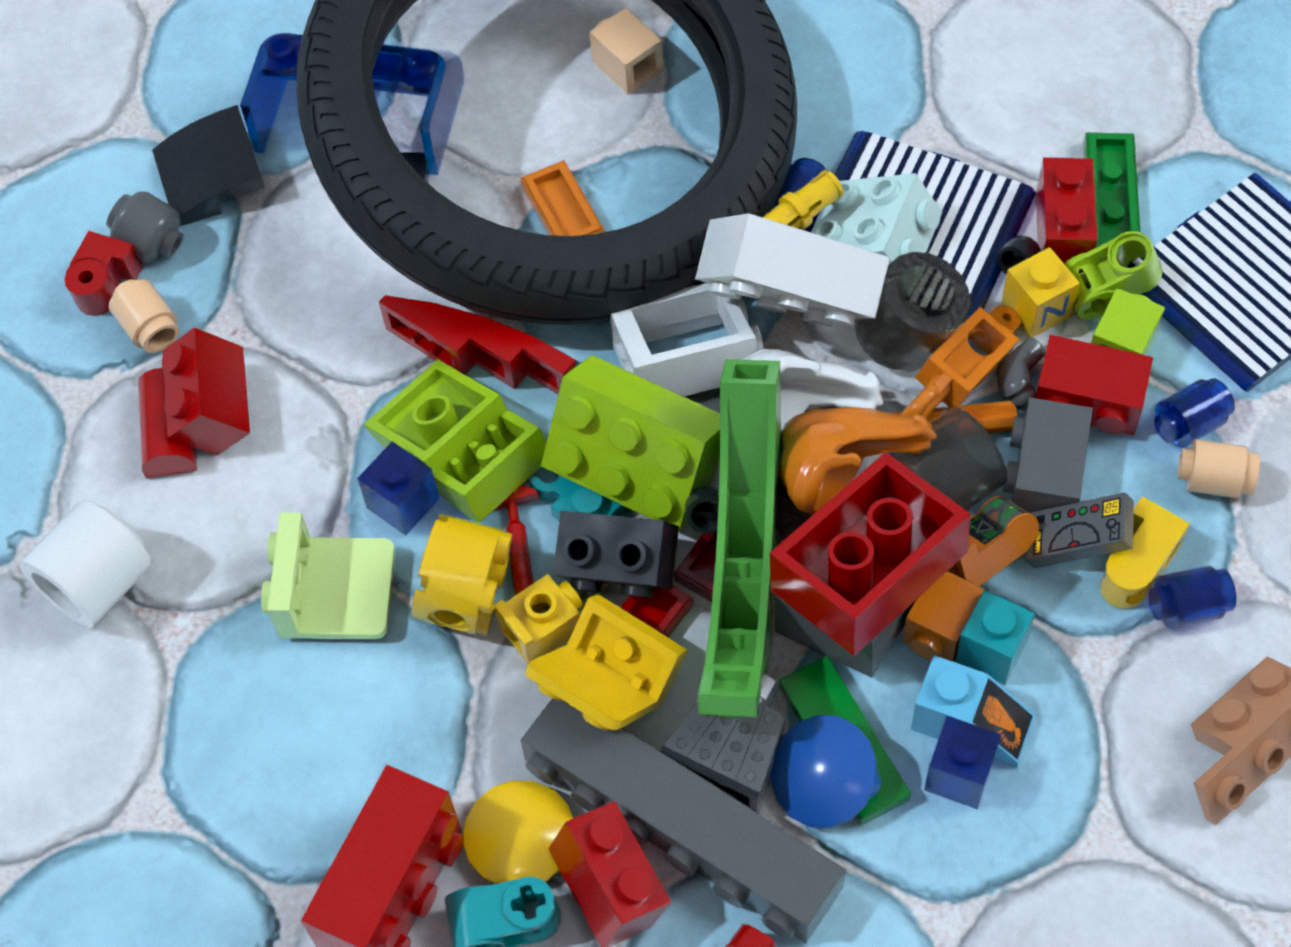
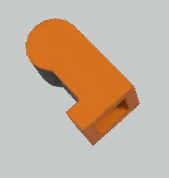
[948,496,1039,586]

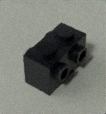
[553,511,679,598]

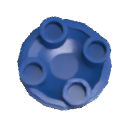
[770,715,881,829]

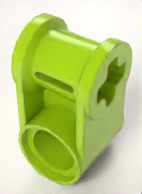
[1064,231,1163,320]

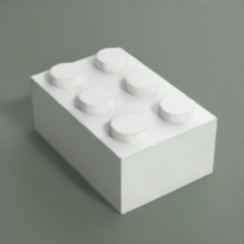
[695,213,890,327]

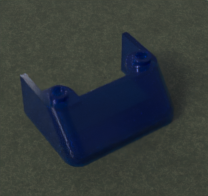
[240,33,465,175]

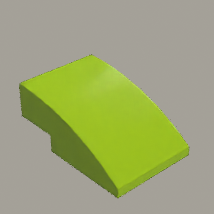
[364,359,546,523]

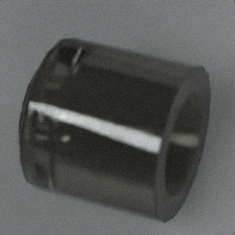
[854,252,971,372]
[884,406,1007,511]

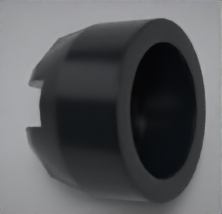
[997,236,1041,275]
[684,486,719,534]

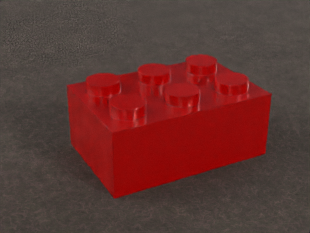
[769,452,971,656]
[301,764,464,947]

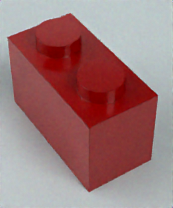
[1036,157,1097,274]
[162,327,250,455]
[1035,335,1153,435]
[548,801,671,947]

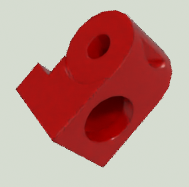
[64,231,144,316]

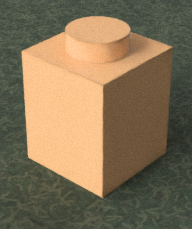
[590,8,664,94]

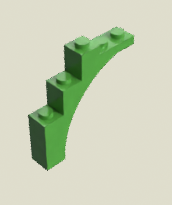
[698,359,781,719]

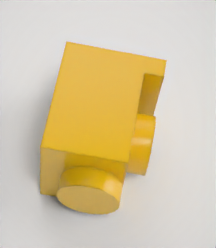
[494,574,583,664]

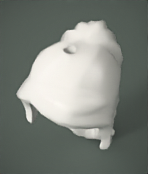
[742,349,883,433]

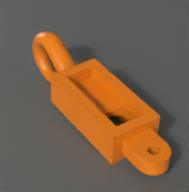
[899,305,1021,418]

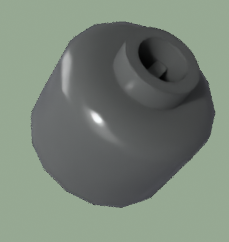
[106,191,184,264]

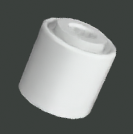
[19,500,151,628]

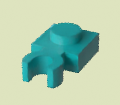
[530,471,626,521]

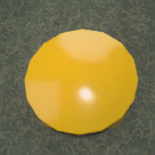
[463,780,573,891]

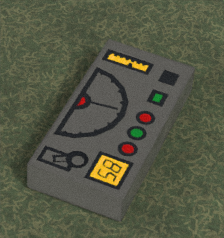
[1025,492,1134,568]

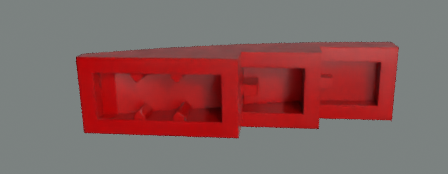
[379,295,577,395]

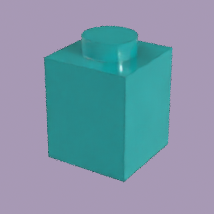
[955,590,1035,685]

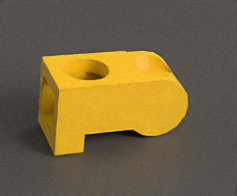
[1100,496,1190,609]

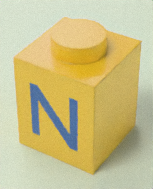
[1001,247,1080,337]

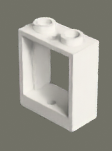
[610,283,764,397]

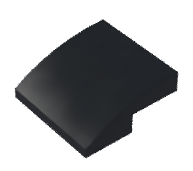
[152,105,265,227]

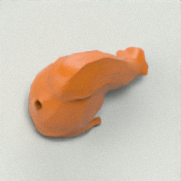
[779,407,937,515]

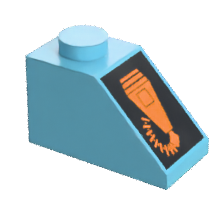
[910,655,1035,768]

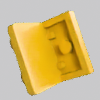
[525,594,688,730]

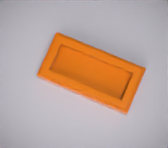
[520,160,605,236]

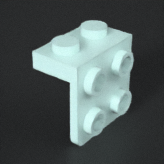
[811,173,942,291]

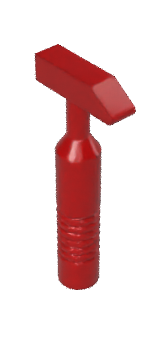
[494,485,541,596]

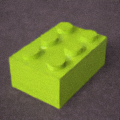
[541,355,720,531]

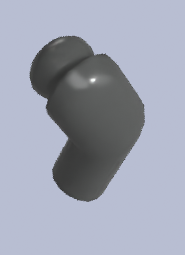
[996,337,1046,408]

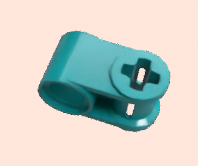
[445,877,561,947]

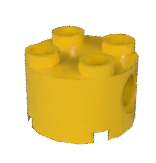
[411,513,513,635]

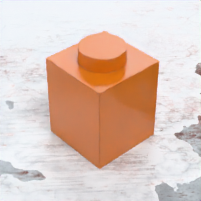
[902,571,985,662]

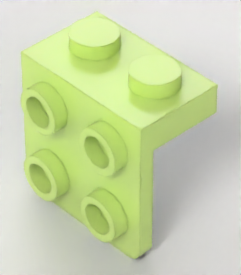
[261,512,395,639]

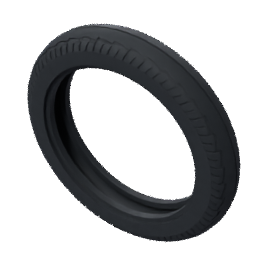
[297,0,797,325]

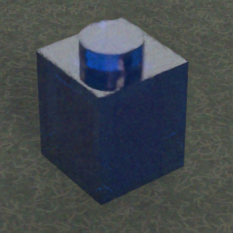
[357,441,440,536]
[924,716,1002,810]

